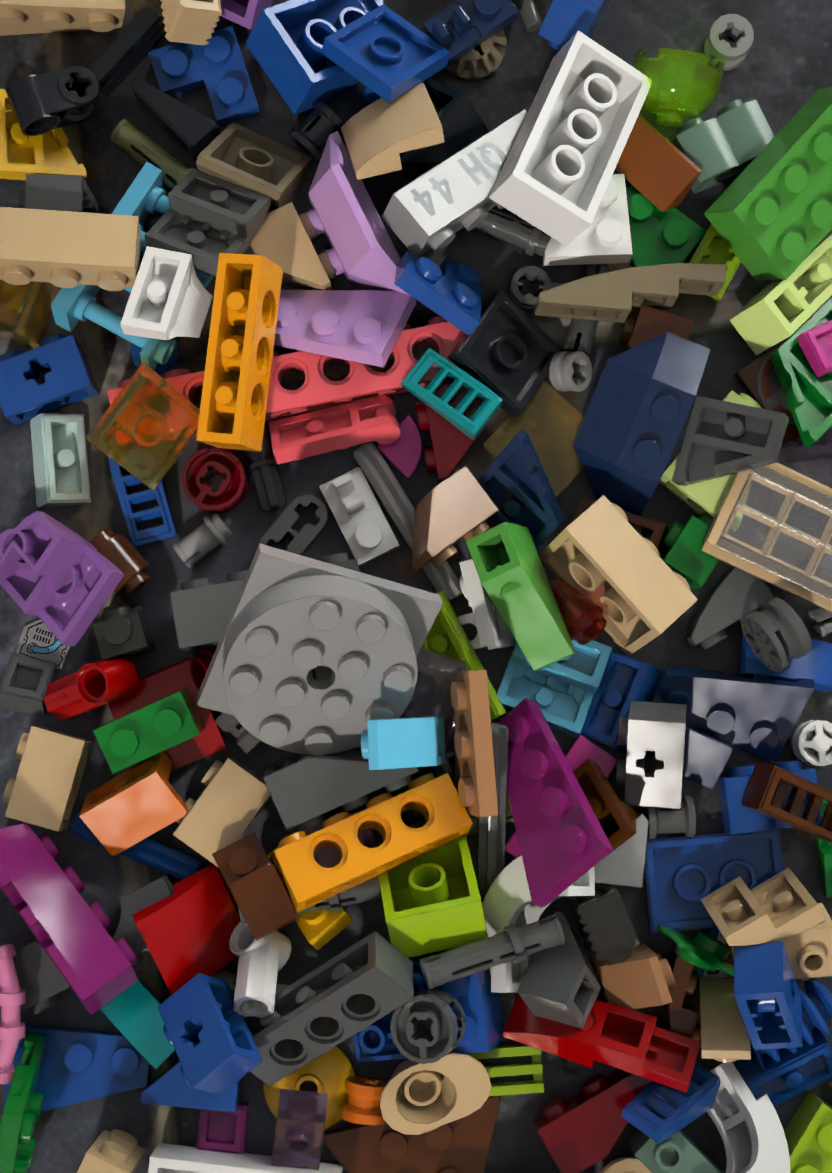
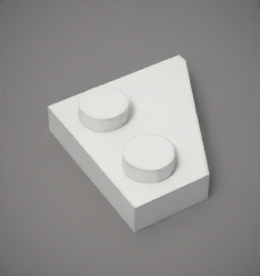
[543,174,633,266]

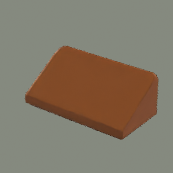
[615,114,702,212]

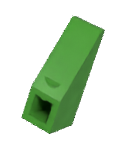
[466,522,576,671]

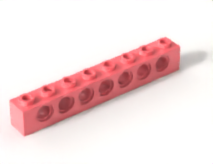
[107,316,465,451]

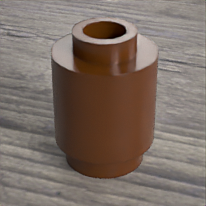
[89,527,151,596]

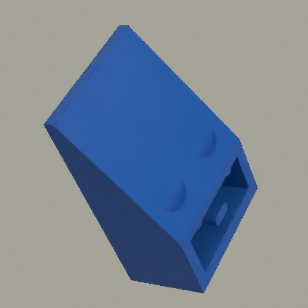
[353,950,505,1062]

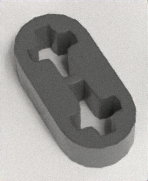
[259,495,328,556]

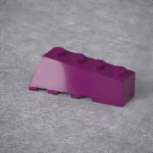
[0,823,138,1015]

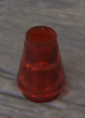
[549,578,607,645]

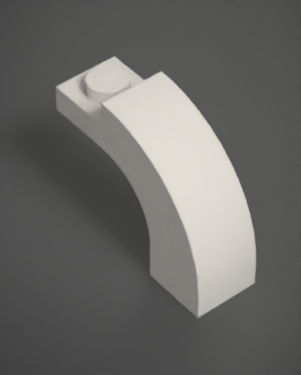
[482,855,595,993]
[707,1062,790,1173]

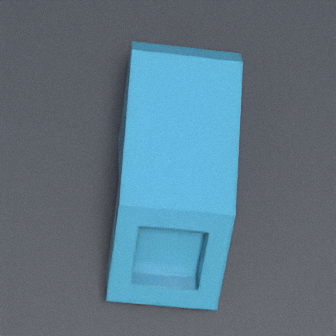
[361,716,446,770]

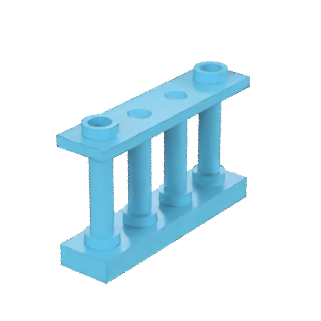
[51,162,214,375]

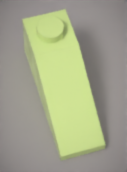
[729,233,832,355]

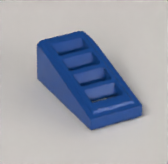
[108,445,178,547]
[621,1062,720,1144]

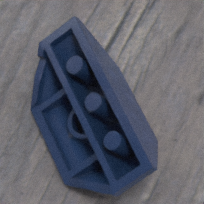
[573,332,711,516]

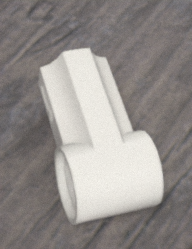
[229,921,292,1018]

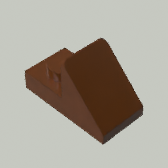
[573,759,637,855]
[212,832,299,941]

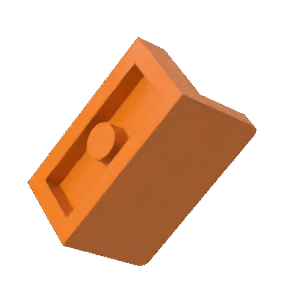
[79,751,188,856]

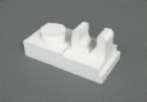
[319,467,400,567]
[458,559,515,650]

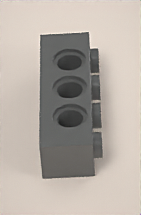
[243,931,414,1086]

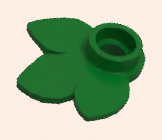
[657,924,734,976]

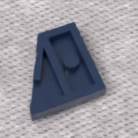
[477,429,565,550]

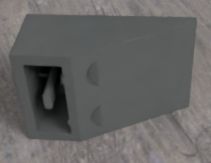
[263,750,418,831]

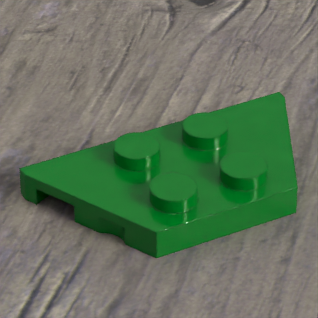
[770,297,832,448]
[0,1031,46,1173]

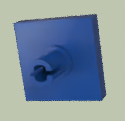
[322,4,450,103]

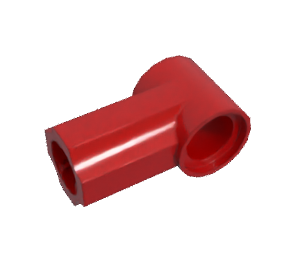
[43,657,139,722]

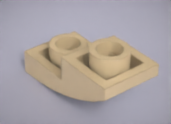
[699,978,751,1063]

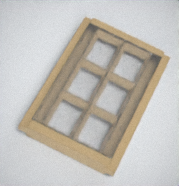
[700,462,832,613]

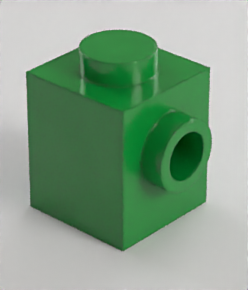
[661,515,719,590]

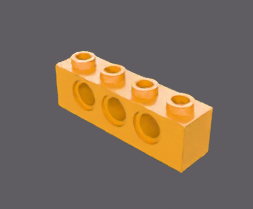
[196,253,283,452]
[273,773,473,913]

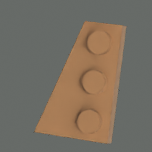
[450,670,498,817]

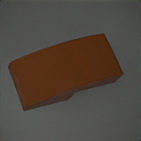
[663,950,701,1041]

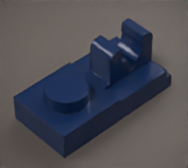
[420,0,519,68]

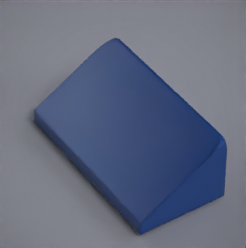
[580,650,661,754]
[733,1027,832,1107]

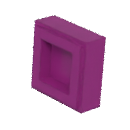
[196,1102,249,1154]

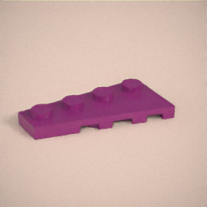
[498,698,613,907]

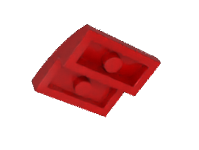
[108,657,227,771]
[132,864,241,995]

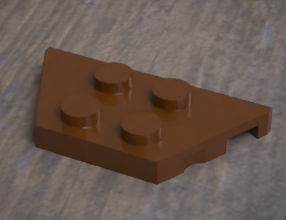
[323,1096,500,1173]

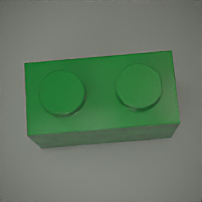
[93,687,205,774]

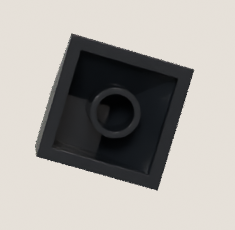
[399,78,489,164]

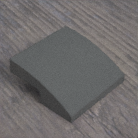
[144,168,271,276]

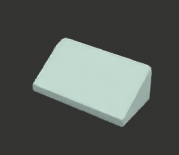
[30,413,91,508]

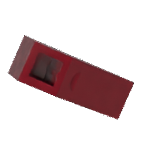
[533,1069,653,1173]

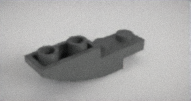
[684,523,832,650]

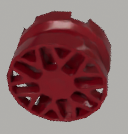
[182,447,248,514]

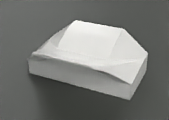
[120,246,213,340]

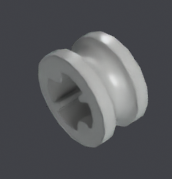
[549,351,592,392]

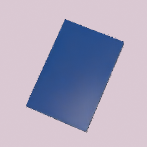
[643,829,783,933]

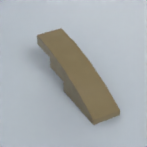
[534,263,727,323]

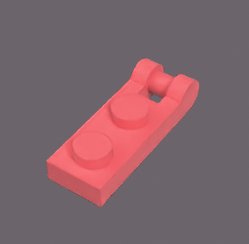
[269,395,400,465]

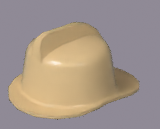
[380,1052,491,1135]

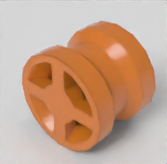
[341,1076,388,1125]

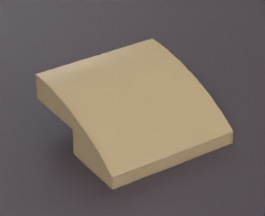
[341,82,445,180]
[700,867,827,946]

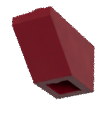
[415,384,484,485]

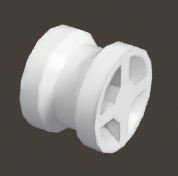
[790,720,832,766]

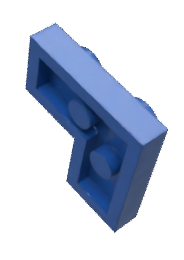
[148,26,261,127]
[394,251,482,336]

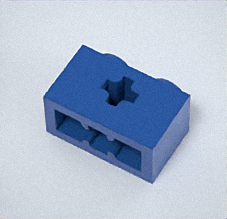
[0,334,99,426]
[734,942,803,1050]
[157,973,263,1095]

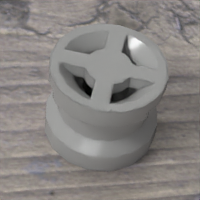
[704,14,754,70]

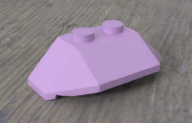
[306,131,416,300]

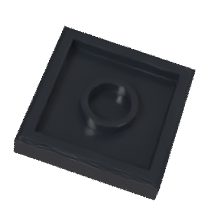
[448,290,564,418]

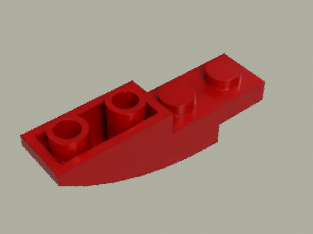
[503,993,701,1093]

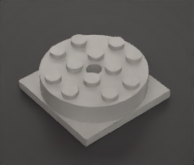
[197,543,442,756]

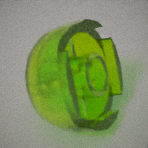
[633,48,724,127]

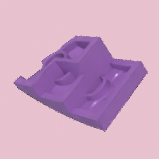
[0,511,125,647]

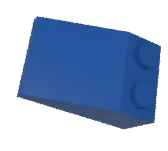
[246,0,385,115]

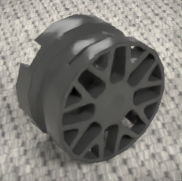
[741,597,812,672]
[390,988,466,1064]

